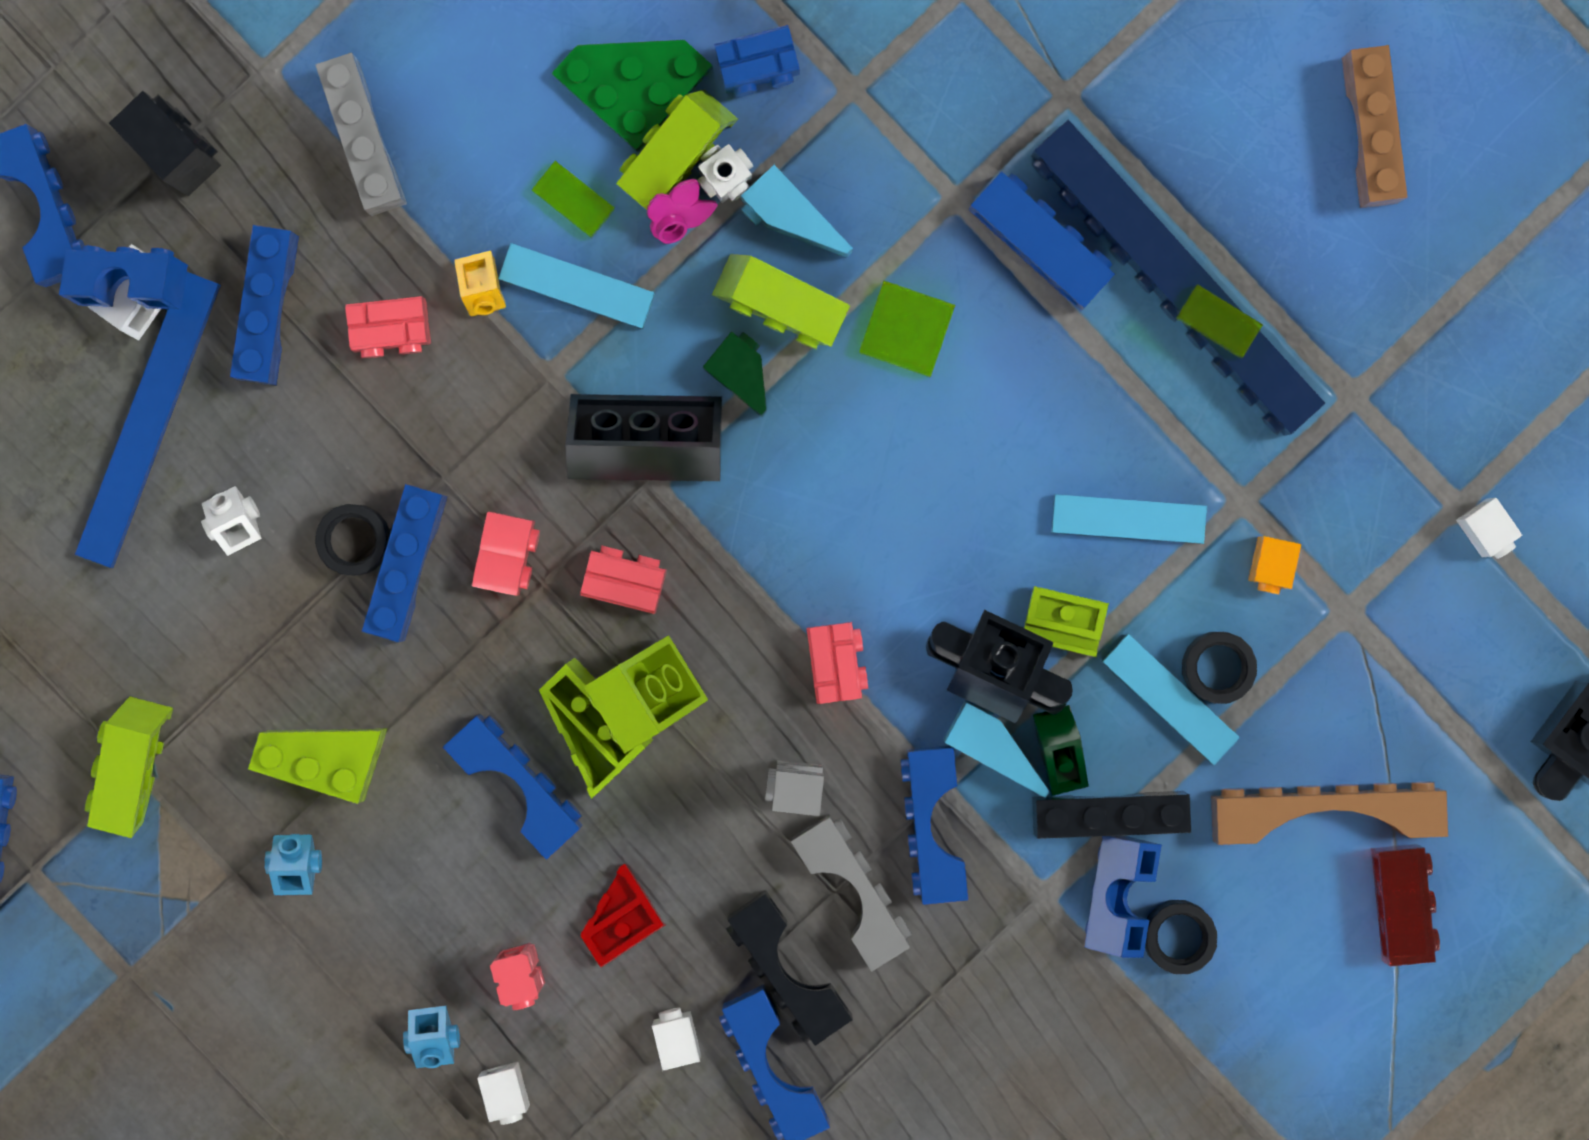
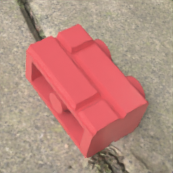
[345,296,431,358]
[580,545,667,614]
[807,622,868,704]
[490,943,545,1011]

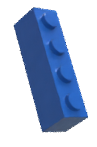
[969,171,1115,312]

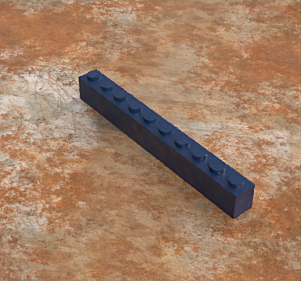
[1031,119,1326,436]

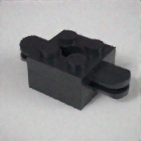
[926,609,1073,723]
[1530,681,1589,801]

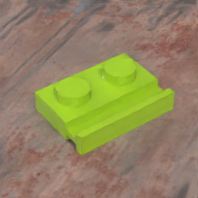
[1024,586,1109,657]

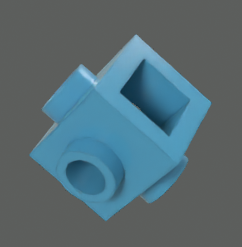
[265,834,322,895]
[403,1006,460,1068]

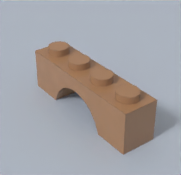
[1342,45,1408,208]

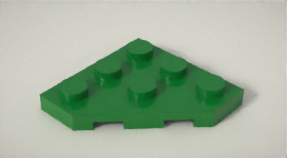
[552,40,713,152]

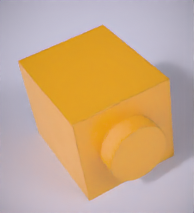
[1248,536,1301,595]

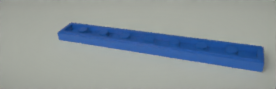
[75,272,221,568]

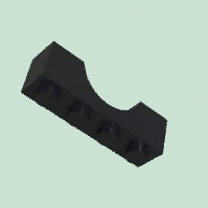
[1032,791,1191,839]
[726,890,853,1046]

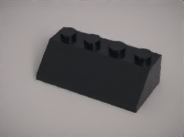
[565,394,722,482]

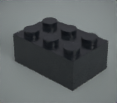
[109,91,221,196]

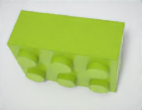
[584,635,708,754]

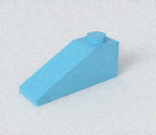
[741,165,853,258]
[943,701,1049,798]

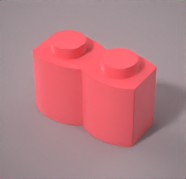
[472,511,540,596]

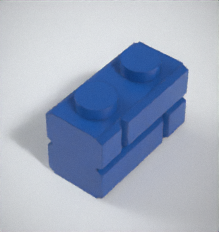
[714,25,800,97]

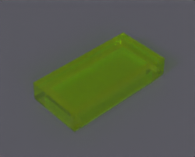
[532,160,615,239]
[1176,284,1263,358]

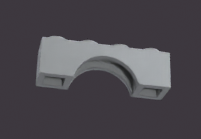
[315,52,407,216]
[765,760,824,816]
[791,814,912,972]

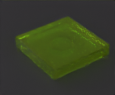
[859,281,955,378]

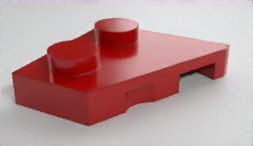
[580,864,666,967]

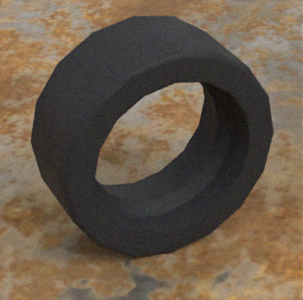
[315,504,390,576]
[1182,632,1257,704]
[1145,900,1217,974]

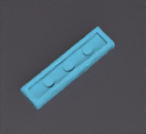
[498,243,655,329]
[1051,494,1207,544]
[1101,634,1240,765]

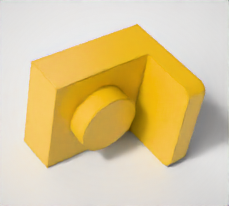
[454,250,506,316]

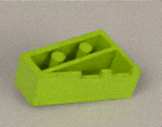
[616,89,738,210]
[712,254,850,350]
[539,658,653,799]
[85,696,173,838]
[248,728,388,804]

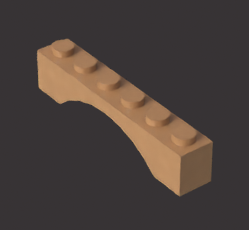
[1211,781,1448,845]

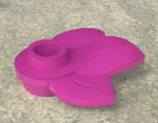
[647,179,718,244]

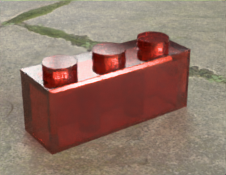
[1371,844,1440,967]

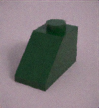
[703,331,767,417]
[1033,705,1089,796]

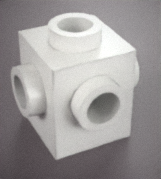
[697,144,754,203]
[201,486,262,556]

